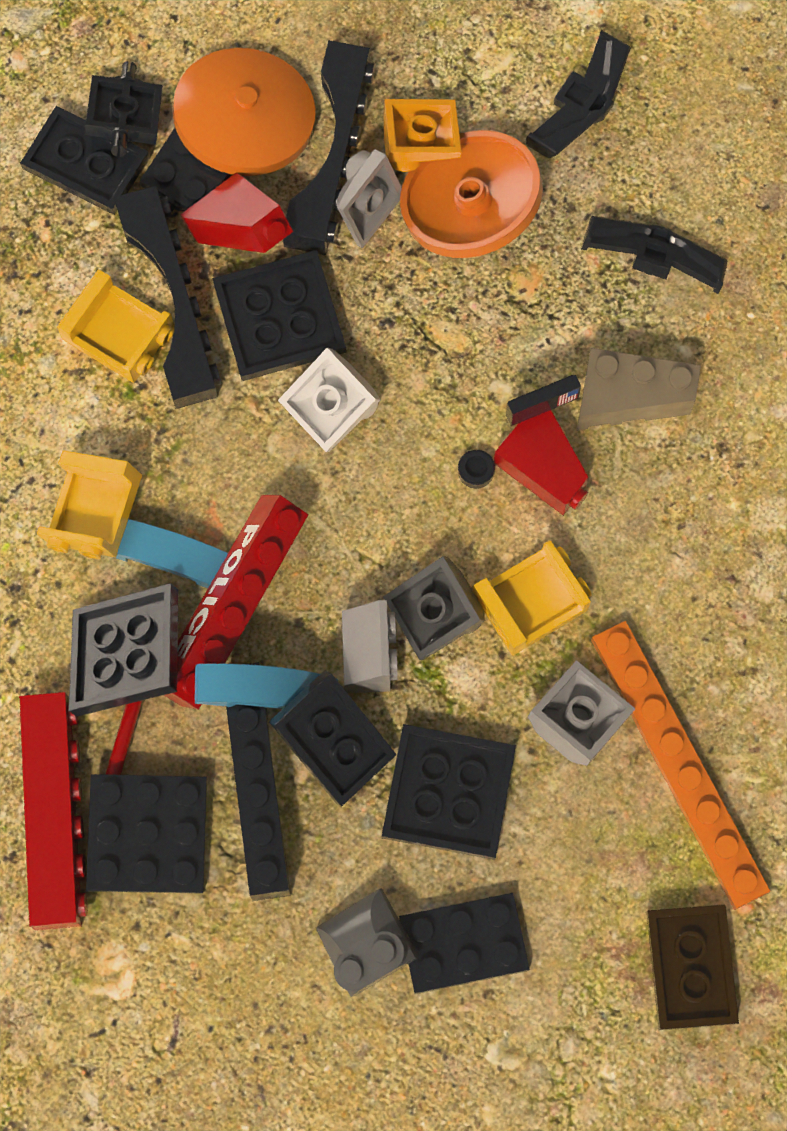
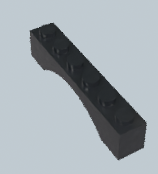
[283,40,376,255]
[114,186,222,409]
[226,662,291,901]

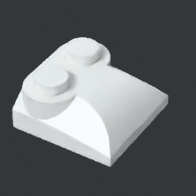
[278,348,380,452]

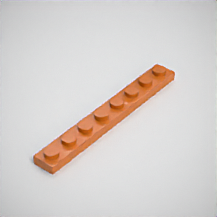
[591,621,771,910]

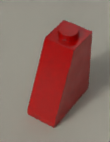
[180,172,293,253]
[494,410,589,516]

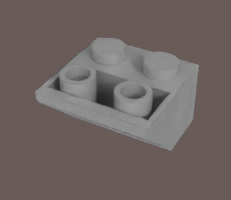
[342,600,398,693]

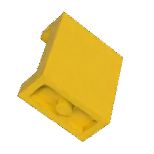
[57,269,175,383]
[37,450,142,559]
[473,540,592,656]

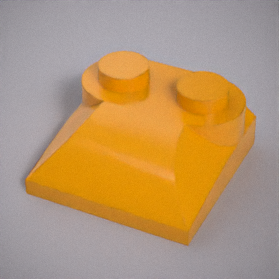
[384,99,461,172]

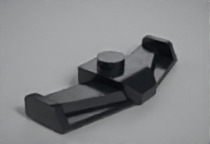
[526,30,631,158]
[581,216,728,294]

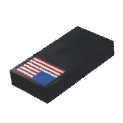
[506,375,581,426]

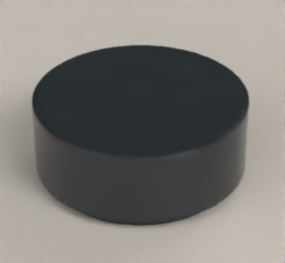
[458,450,495,489]

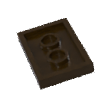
[646,904,739,1031]

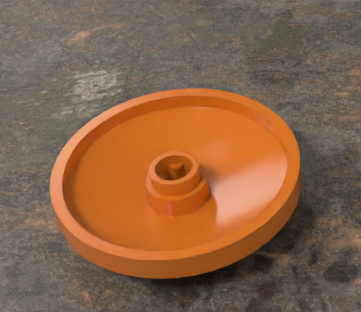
[173,48,315,176]
[400,130,543,258]

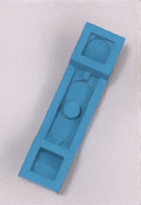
[113,519,228,588]
[195,664,338,709]

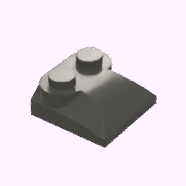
[383,556,485,660]
[316,888,420,997]

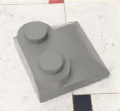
[336,149,402,248]
[528,660,635,766]

